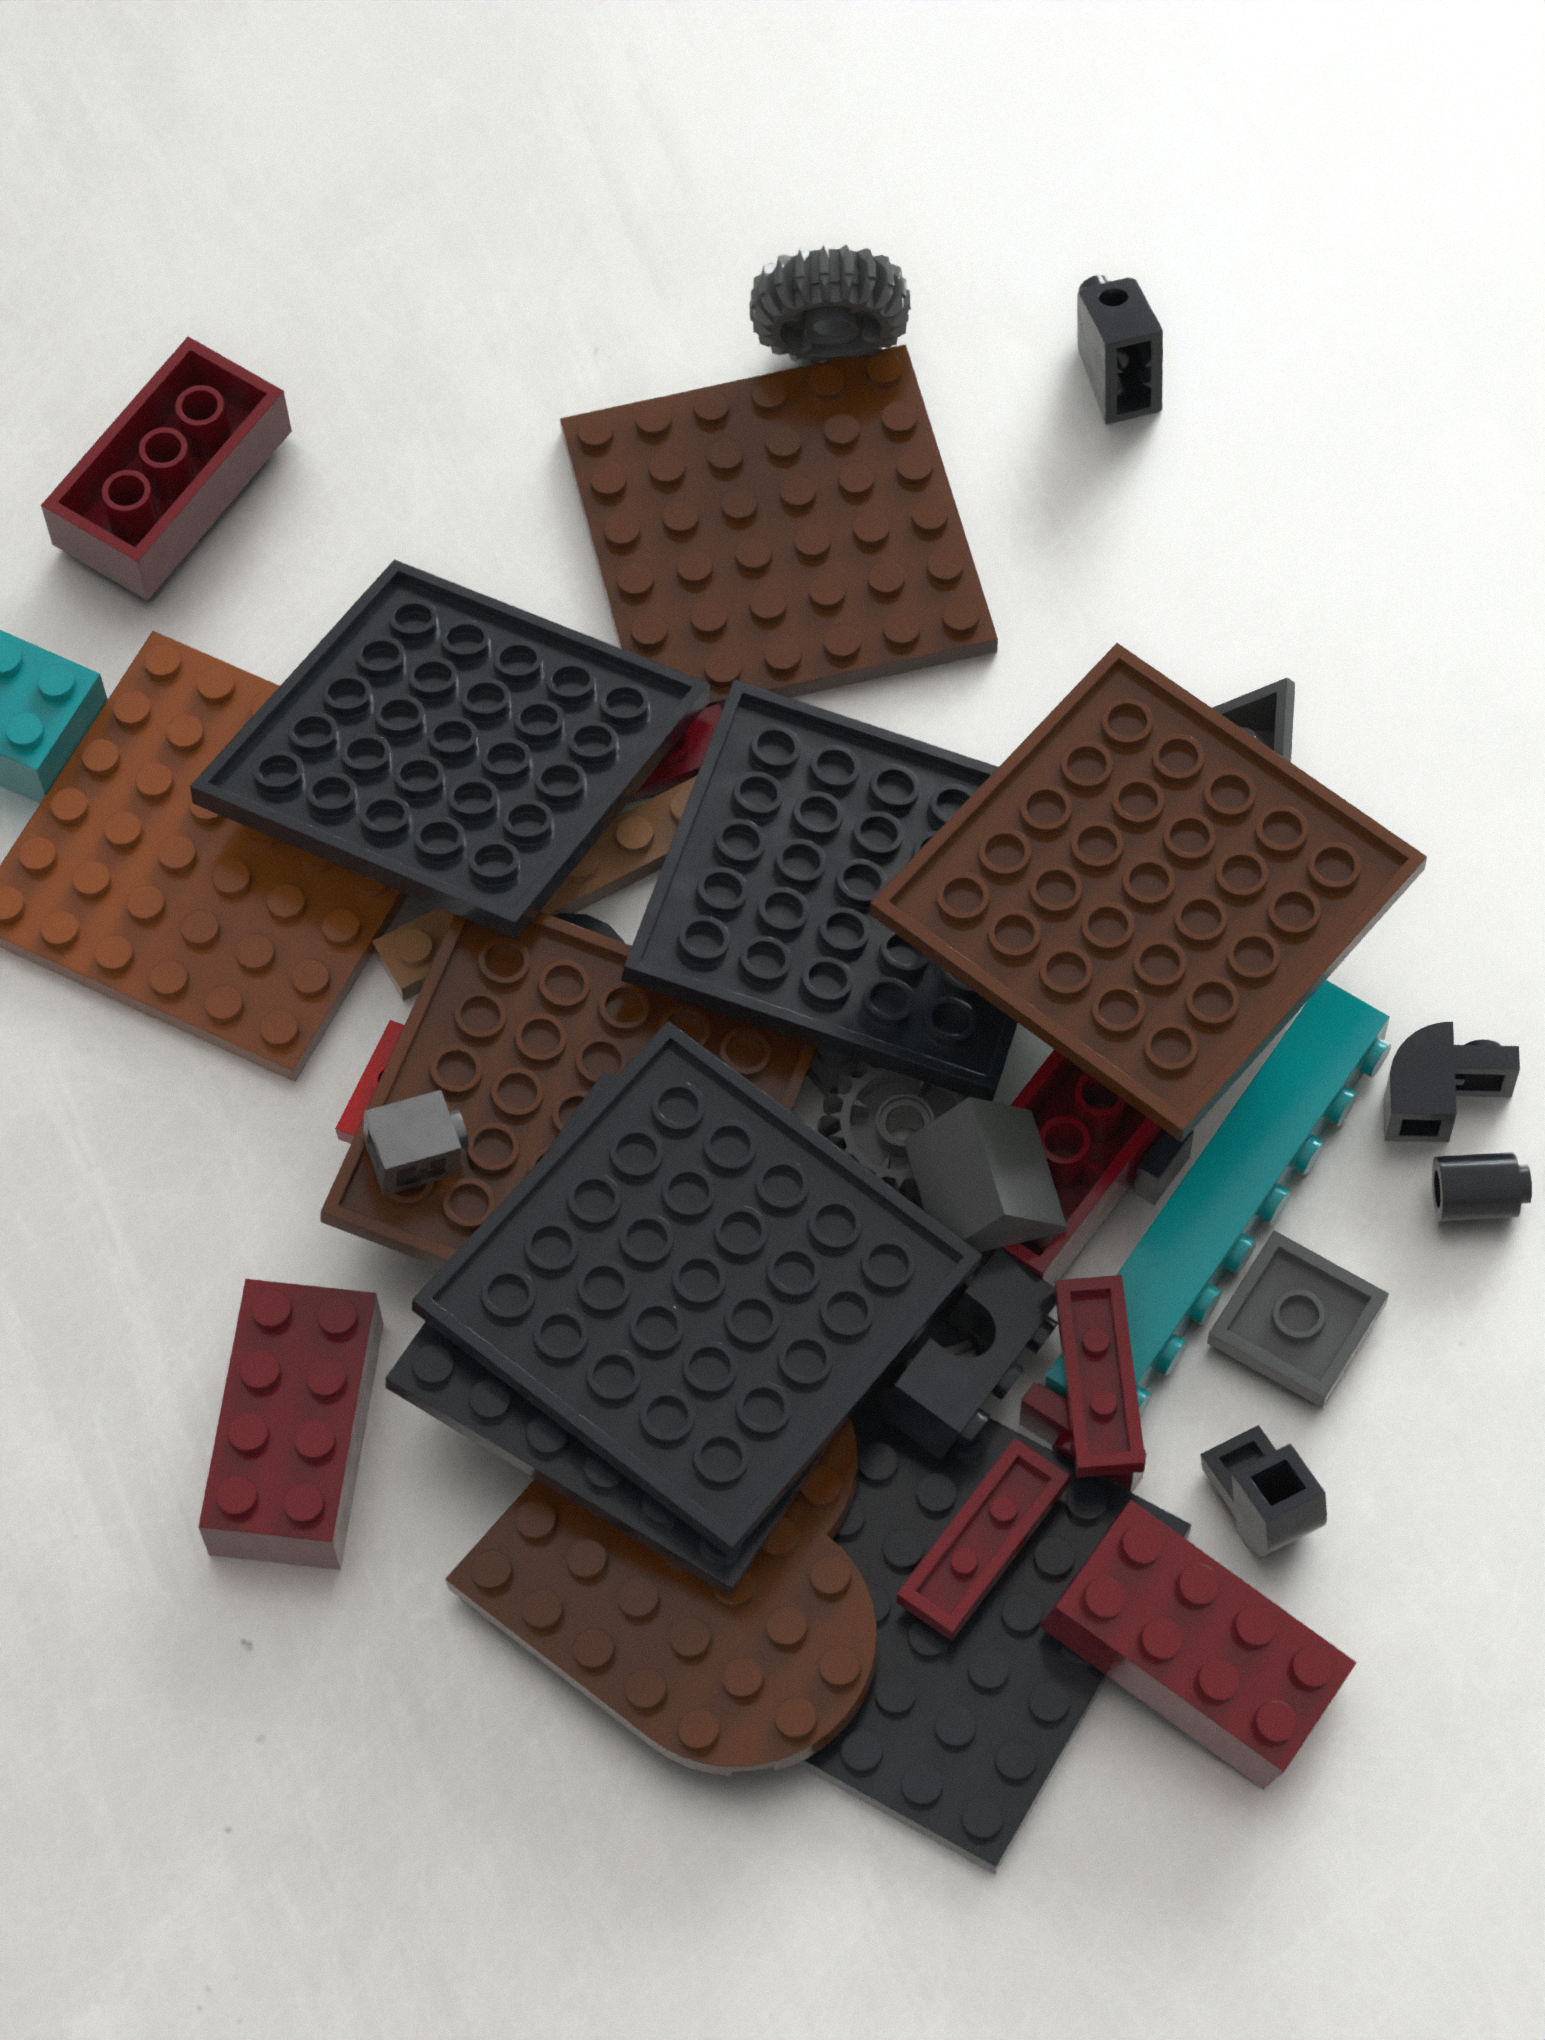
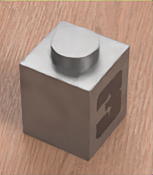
[363,1090,469,1196]

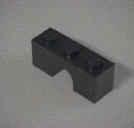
[876,1248,1058,1460]

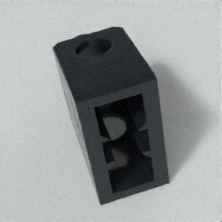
[1077,275,1163,424]

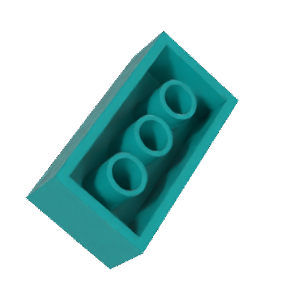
[0,630,108,803]

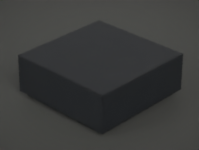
[1135,1130,1194,1206]

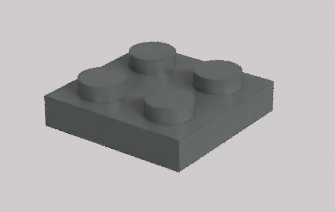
[1207,1230,1389,1408]

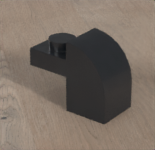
[1383,1022,1520,1142]
[1200,1425,1327,1556]

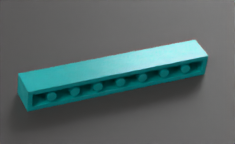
[1045,980,1391,1418]

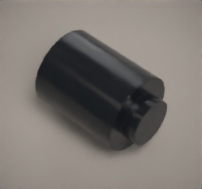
[1432,1152,1532,1222]

